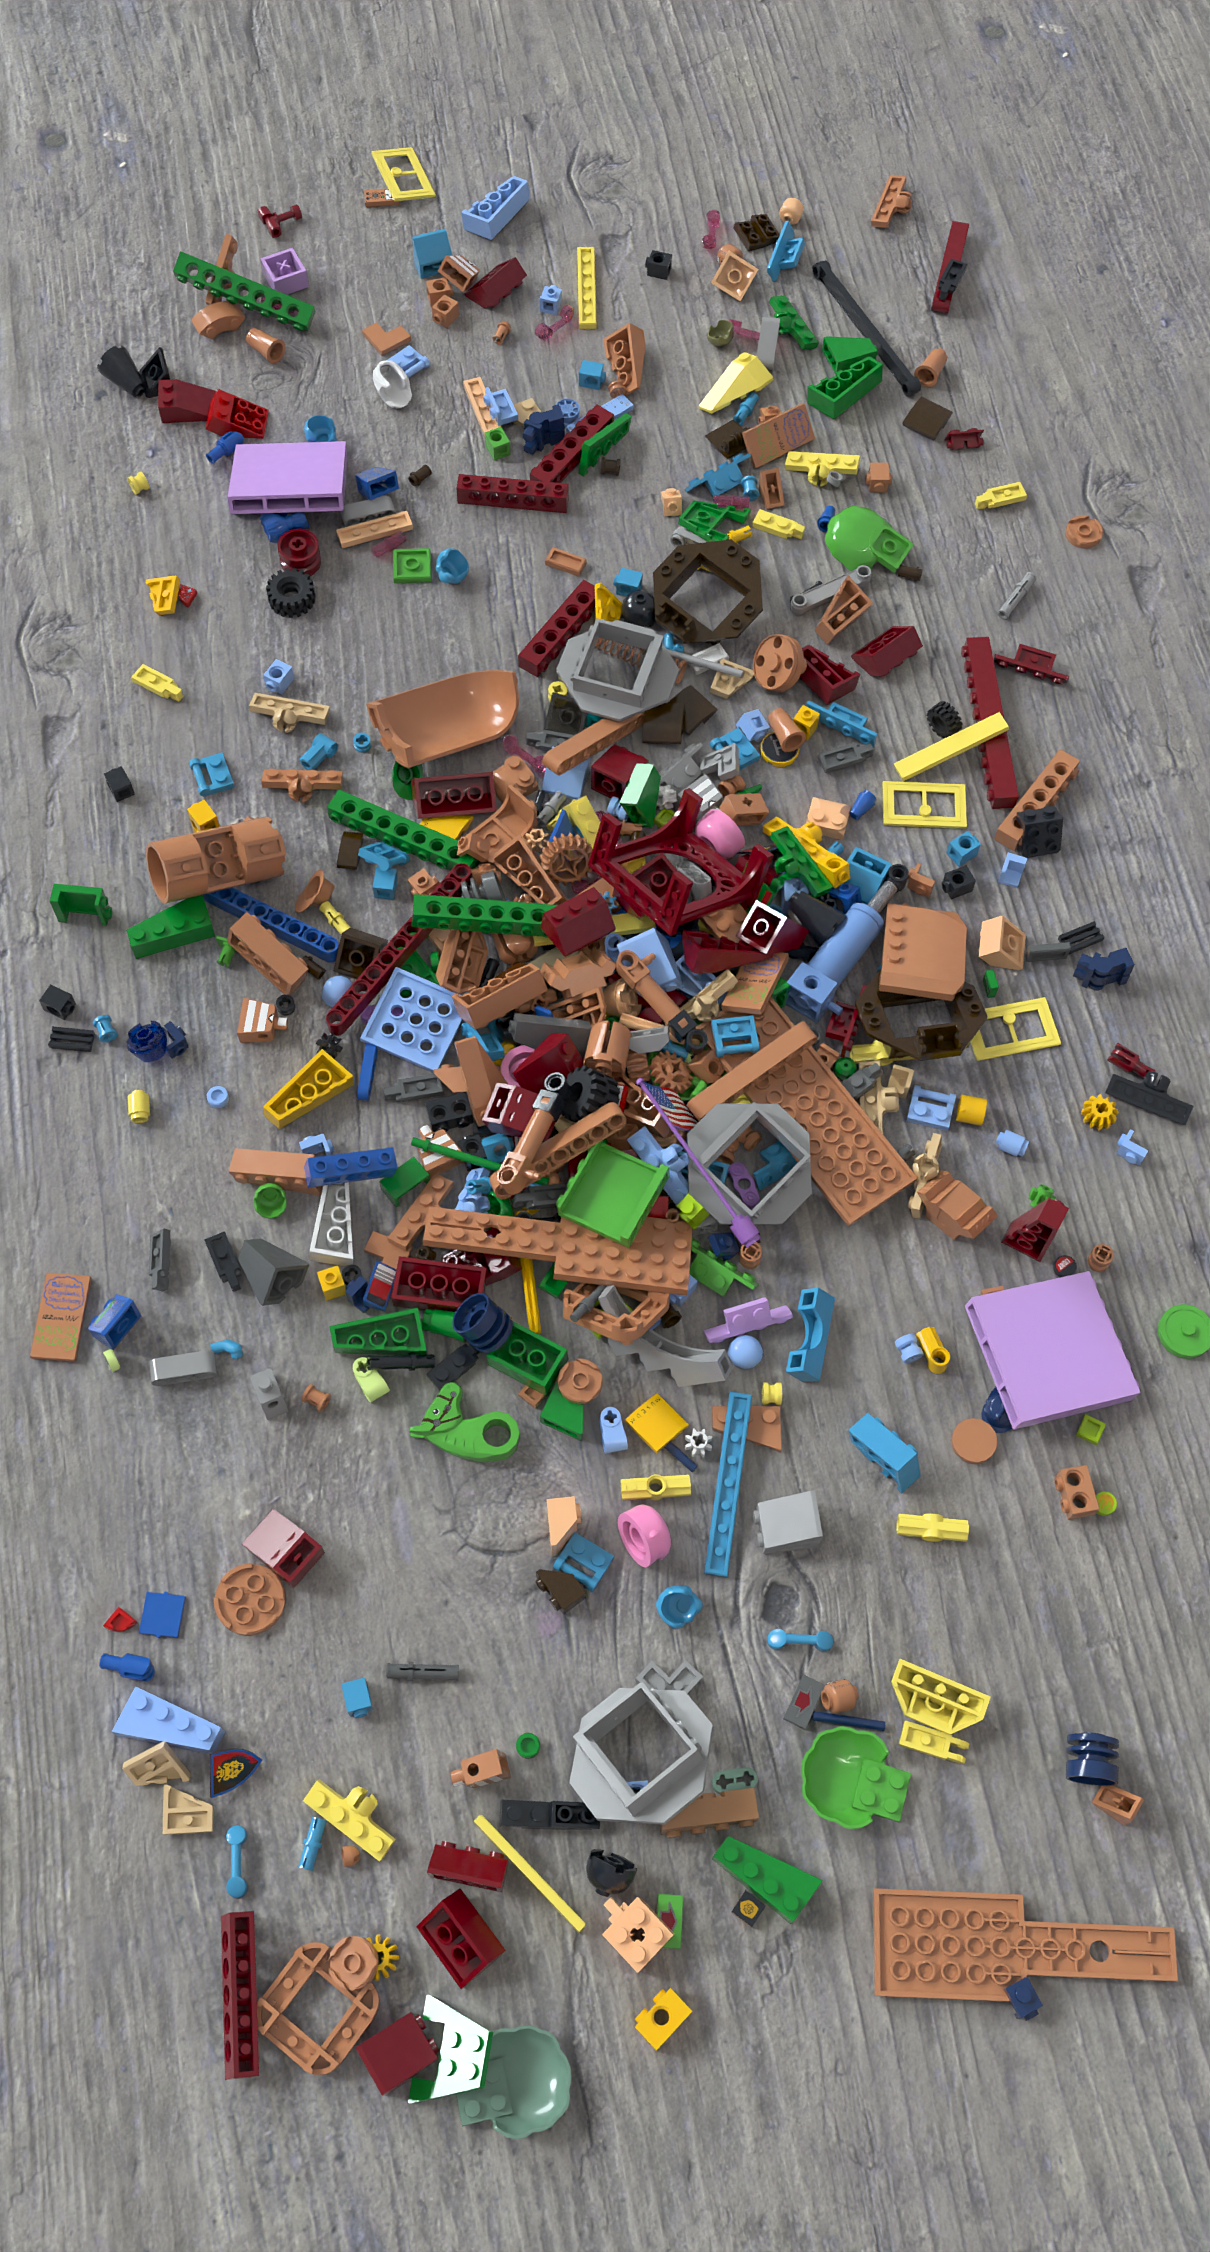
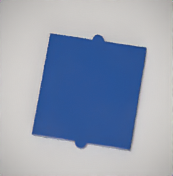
[139,1592,186,1638]

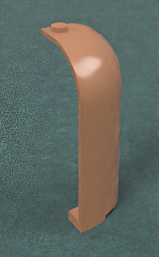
[366,670,519,768]

